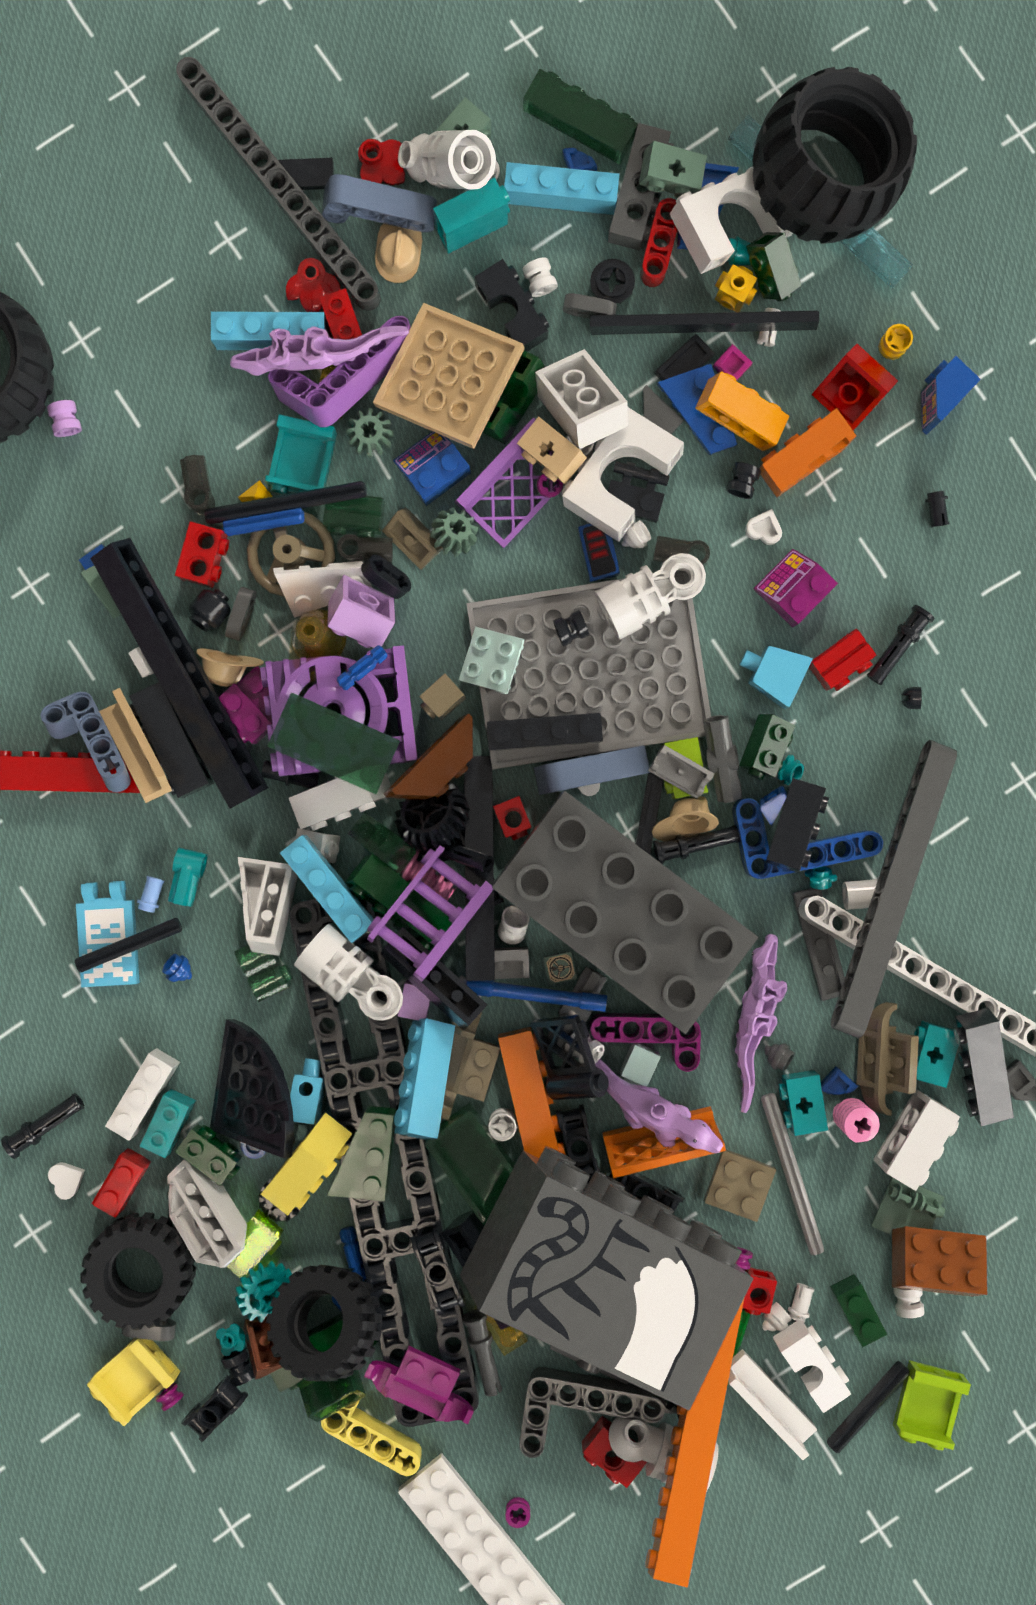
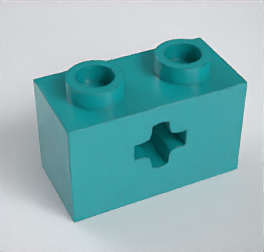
[914,1020,959,1088]
[778,1070,828,1136]
[140,1089,196,1158]

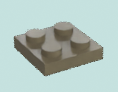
[704,1149,776,1222]

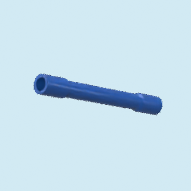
[466,981,607,1012]

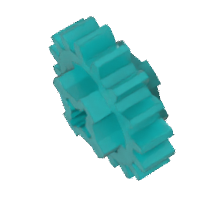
[235,1261,292,1323]

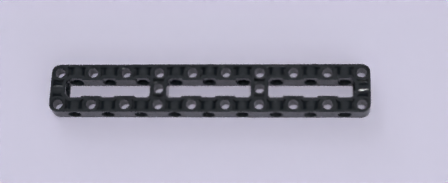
[289,898,479,1427]

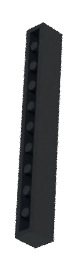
[90,538,269,809]

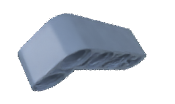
[321,174,437,232]
[40,692,131,792]
[534,745,650,795]

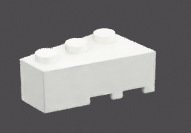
[289,764,391,831]
[238,857,298,956]

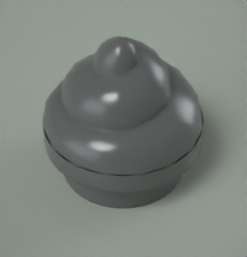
[765,1043,795,1072]

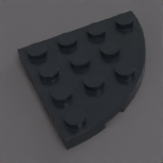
[210,1019,295,1158]

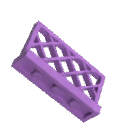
[454,417,557,548]

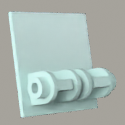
[459,626,525,694]

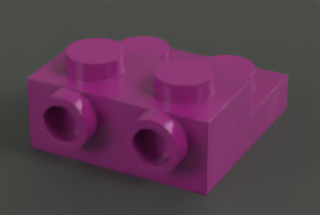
[219,666,296,744]

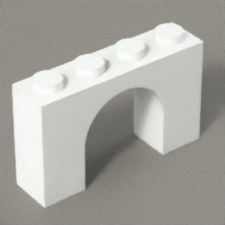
[670,166,793,274]
[562,407,684,542]

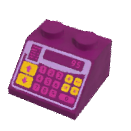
[753,549,838,628]

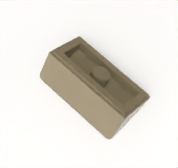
[382,508,443,570]

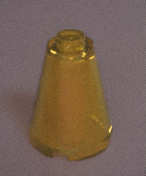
[291,610,346,658]

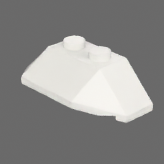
[167,1159,247,1268]

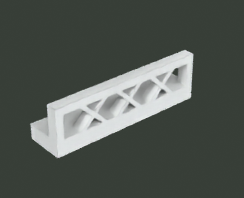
[728,1349,817,1460]

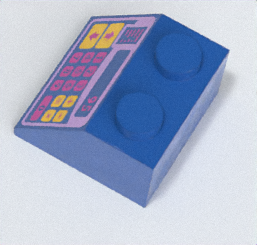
[921,356,981,435]
[393,431,471,506]

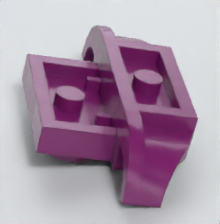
[364,1346,474,1424]

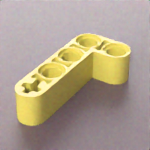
[321,1375,422,1476]

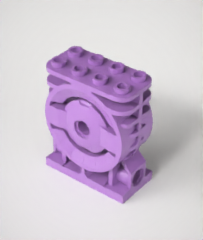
[260,645,417,777]

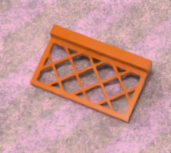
[602,1106,726,1178]

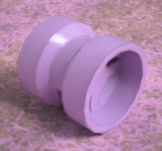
[47,400,82,437]

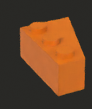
[759,408,857,497]

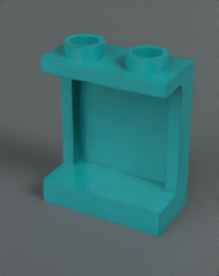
[265,414,337,494]

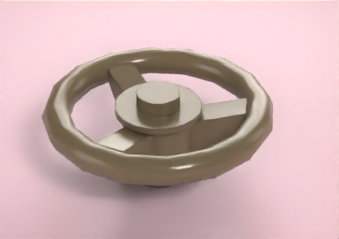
[246,512,335,597]

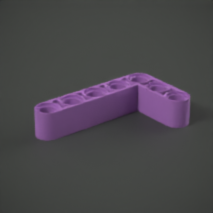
[268,316,411,427]

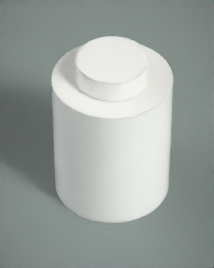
[842,879,878,910]

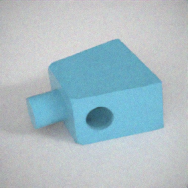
[739,646,813,709]
[290,1058,325,1125]

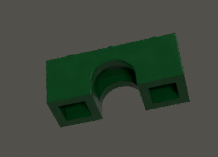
[483,350,545,444]

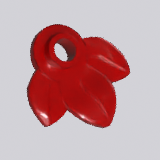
[358,139,405,185]
[286,258,341,312]

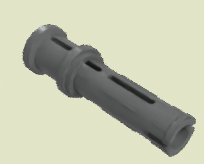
[462,1309,502,1397]

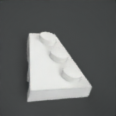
[273,561,373,618]

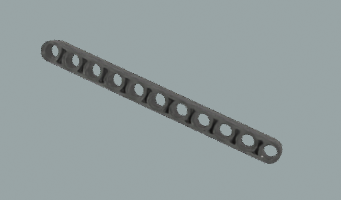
[176,57,381,311]
[830,740,957,1038]

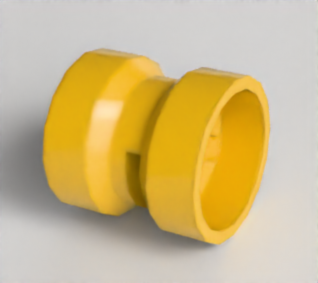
[878,324,913,360]

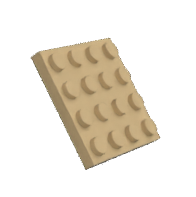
[373,303,525,449]

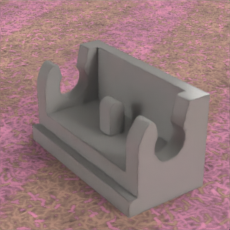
[648,745,714,799]
[494,947,529,979]

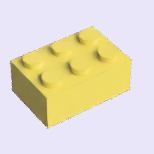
[261,1112,352,1216]

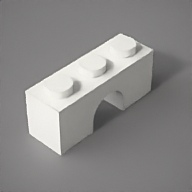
[105,1048,180,1141]
[773,1318,851,1413]

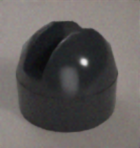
[901,687,922,709]

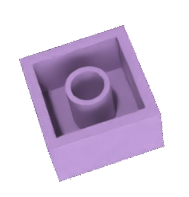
[328,575,395,648]

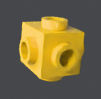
[715,264,758,312]

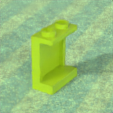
[893,1360,971,1450]

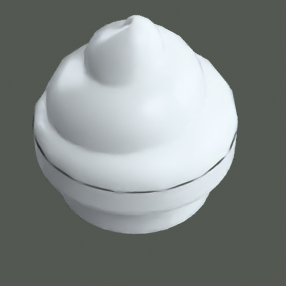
[622,520,651,548]
[762,1302,792,1332]

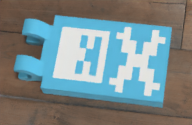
[76,881,140,987]

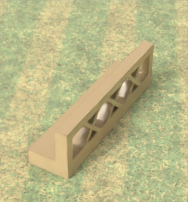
[99,688,172,803]

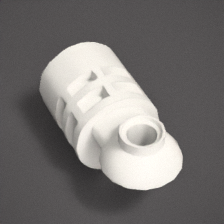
[398,130,496,189]
[595,553,706,640]
[294,923,403,1021]
[609,1417,718,1490]

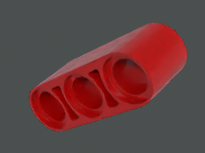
[640,198,677,287]

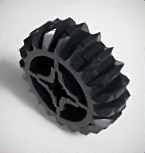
[394,782,470,852]

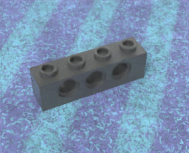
[608,123,674,251]

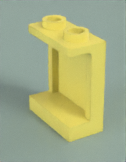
[87,1338,180,1426]

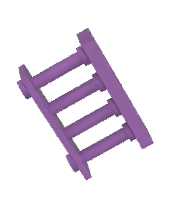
[367,845,494,982]

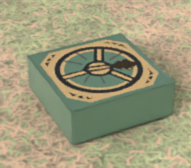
[544,951,577,985]

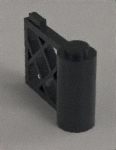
[530,1015,609,1100]

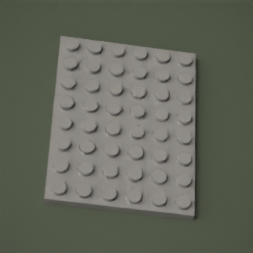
[466,571,711,770]

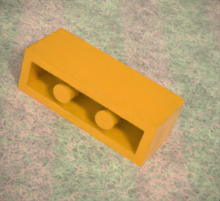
[695,371,789,451]

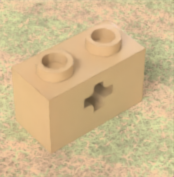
[517,416,587,484]

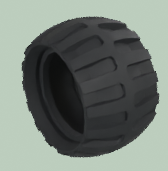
[752,67,917,244]
[0,292,54,443]

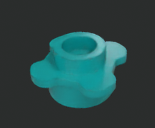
[778,755,804,785]
[805,866,837,890]
[216,1323,246,1356]

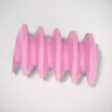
[398,851,457,901]
[833,1098,880,1143]

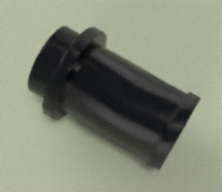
[925,491,950,528]

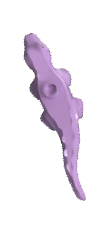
[230,326,409,376]
[735,934,787,1113]
[575,1056,723,1153]

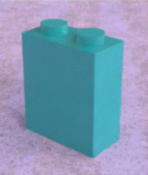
[433,177,510,254]

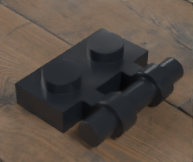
[608,461,670,523]

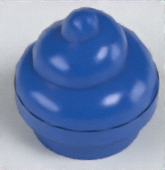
[162,954,192,982]

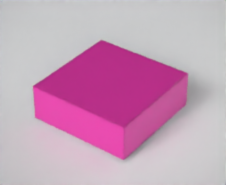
[712,344,753,381]

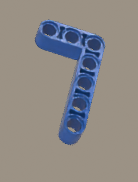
[732,799,883,879]

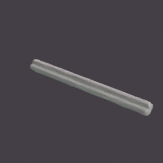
[761,1093,824,1255]

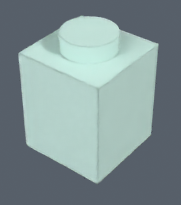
[620,1043,661,1086]

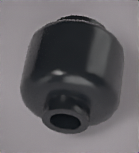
[188,589,231,632]

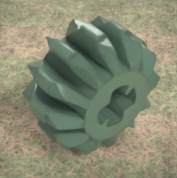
[346,408,394,458]
[430,507,478,557]

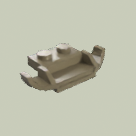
[856,1002,919,1116]
[441,1013,500,1120]

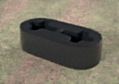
[361,555,411,599]

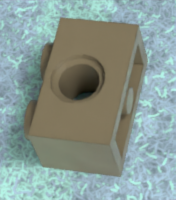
[419,674,466,721]

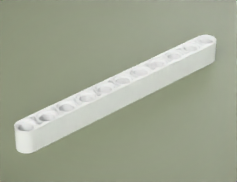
[798,896,1036,1057]

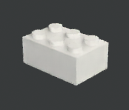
[535,349,628,449]
[873,1089,960,1191]

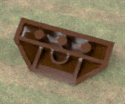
[383,713,473,799]

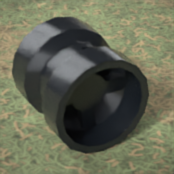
[726,462,761,499]
[553,610,590,647]
[221,1346,254,1387]

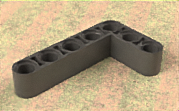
[519,1367,665,1458]

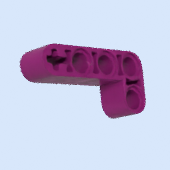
[589,1013,701,1072]

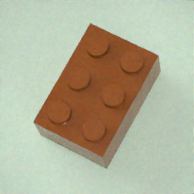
[892,1226,987,1297]

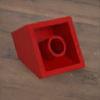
[811,344,898,431]

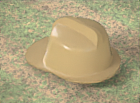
[375,223,422,283]
[196,648,264,687]
[652,796,719,841]

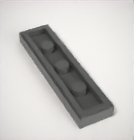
[792,888,845,1001]

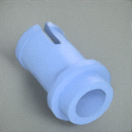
[137,876,164,913]

